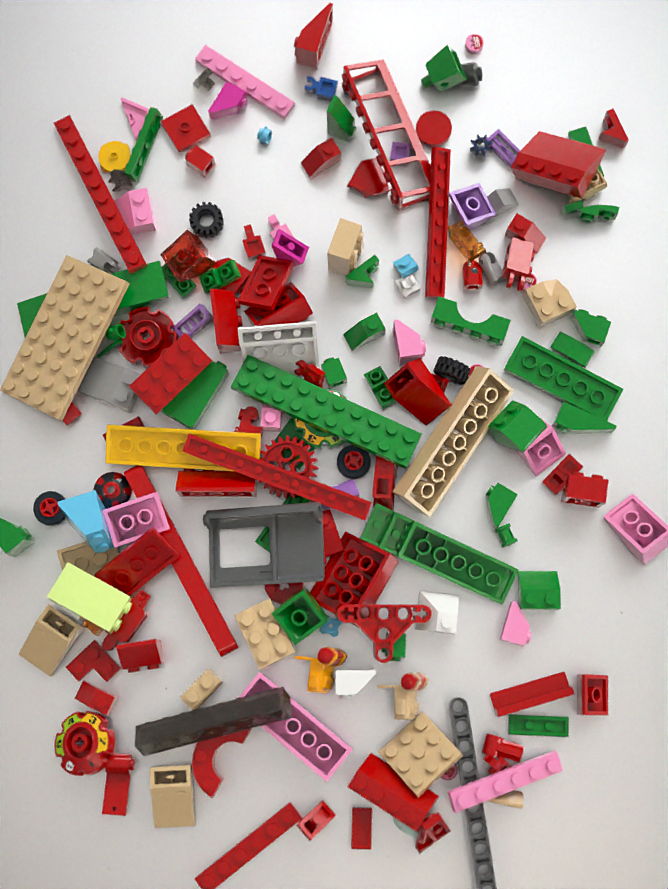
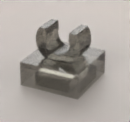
[193,67,215,91]
[108,169,133,192]

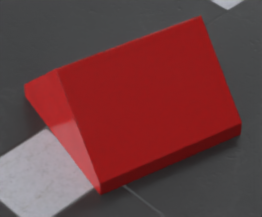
[577,674,608,715]

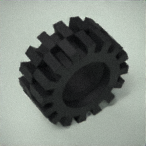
[189,202,224,239]
[433,356,470,385]

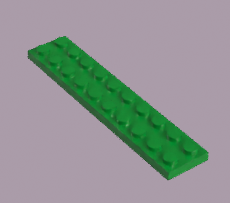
[231,355,422,469]

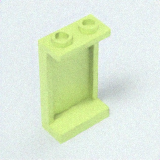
[47,563,132,634]

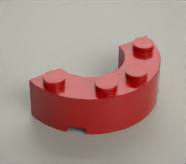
[192,720,254,798]

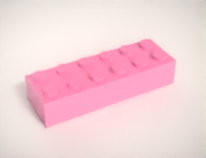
[234,672,352,781]

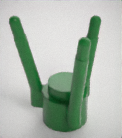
[97,324,126,358]

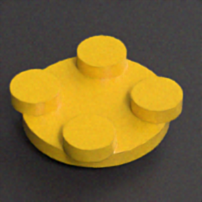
[98,141,131,173]

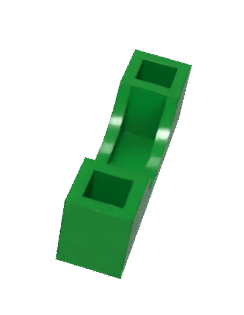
[431,296,511,346]

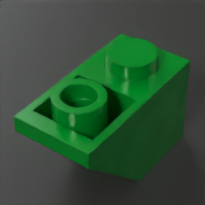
[571,309,611,347]

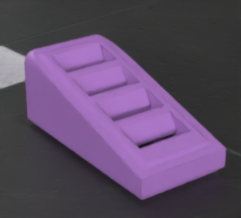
[172,304,213,338]

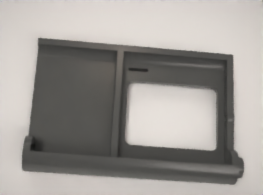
[203,502,325,588]

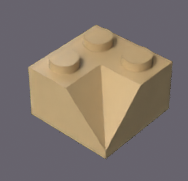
[523,279,577,328]

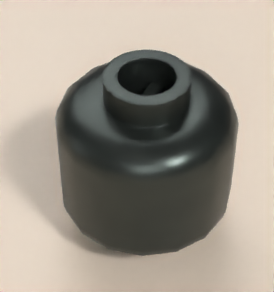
[460,62,483,88]

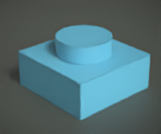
[393,254,419,278]

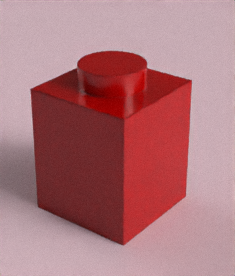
[185,145,215,178]

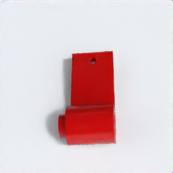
[102,753,136,816]

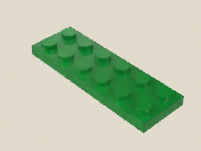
[504,336,624,421]

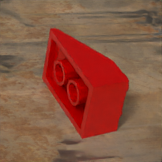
[293,3,334,69]

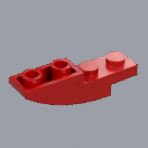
[372,456,398,511]

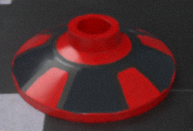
[93,472,132,509]

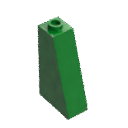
[161,361,229,429]

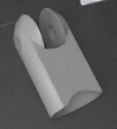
[87,248,121,274]
[478,252,505,286]

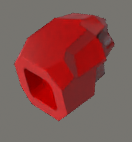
[462,260,483,290]

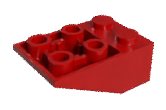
[384,358,452,426]

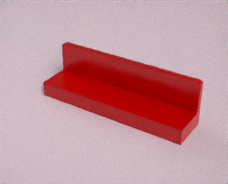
[490,672,575,717]

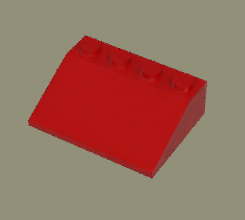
[511,131,606,199]
[310,531,399,628]

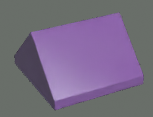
[448,183,497,230]

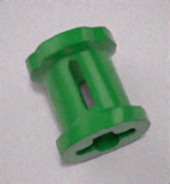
[494,523,518,548]

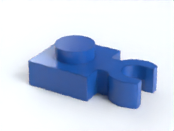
[304,76,338,100]

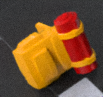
[294,647,347,694]

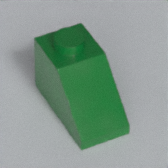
[343,312,386,351]
[486,483,518,529]

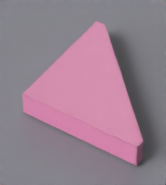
[121,98,149,141]

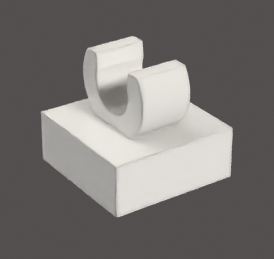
[395,274,420,299]

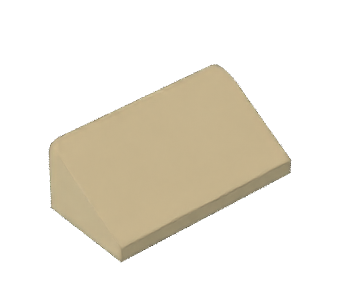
[487,790,523,809]

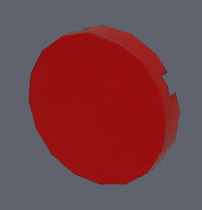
[415,110,452,147]

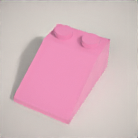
[102,492,170,548]
[603,494,668,565]

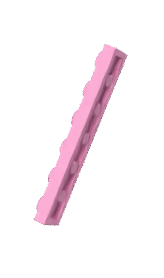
[195,45,295,119]
[448,751,563,813]

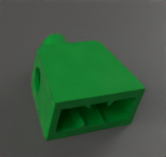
[421,45,467,91]

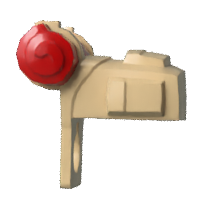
[377,672,429,720]

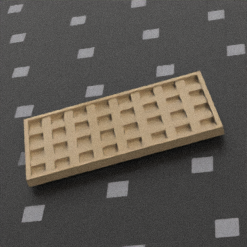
[0,255,130,421]

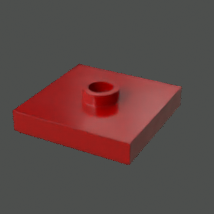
[161,104,211,153]

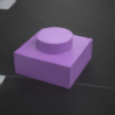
[390,142,411,164]

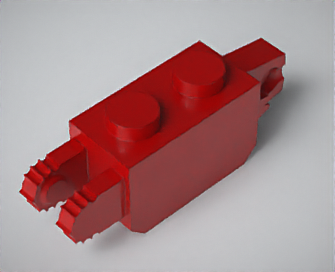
[102,590,151,651]

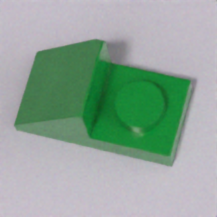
[345,255,379,288]

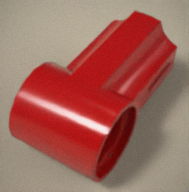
[481,733,524,763]

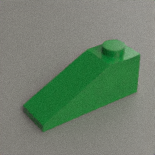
[327,95,357,142]
[552,402,617,434]

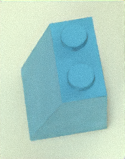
[58,490,114,553]

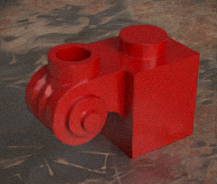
[234,406,264,439]

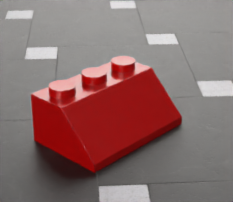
[244,282,313,326]
[210,289,243,354]

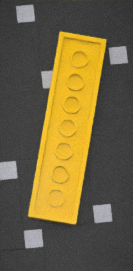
[105,424,261,471]

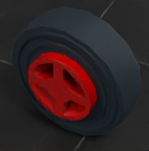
[337,445,371,479]
[33,491,66,526]

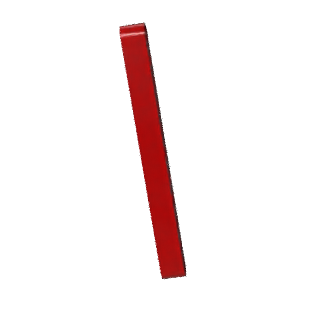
[123,465,239,657]

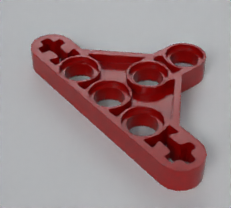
[335,604,432,663]

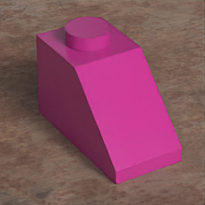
[208,81,248,120]
[271,229,309,267]

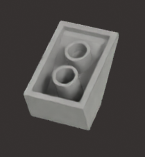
[79,358,141,414]

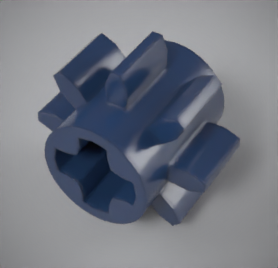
[470,134,492,158]

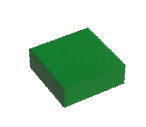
[560,200,584,216]

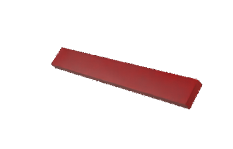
[425,146,451,298]

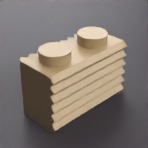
[180,669,223,711]

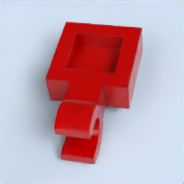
[242,224,266,259]
[484,753,512,775]

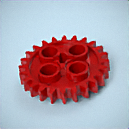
[259,436,319,499]

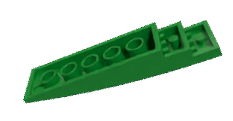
[17,261,169,338]
[360,503,519,605]

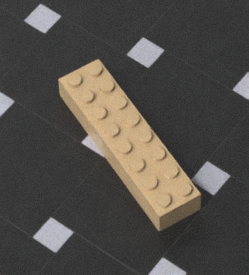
[392,366,514,517]

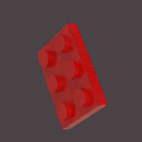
[238,255,294,311]

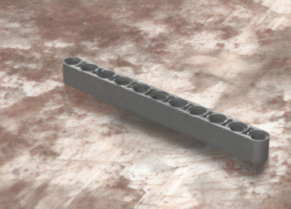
[449,697,497,889]

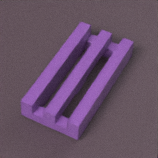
[487,128,520,168]

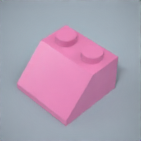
[114,188,156,235]
[393,319,426,366]
[516,418,566,476]

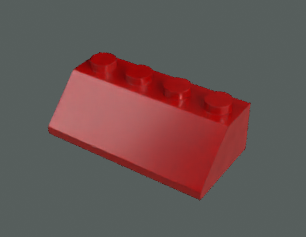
[175,468,257,497]
[348,753,439,832]

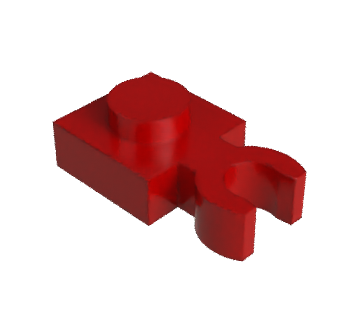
[294,360,325,388]

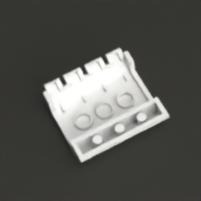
[238,321,319,379]

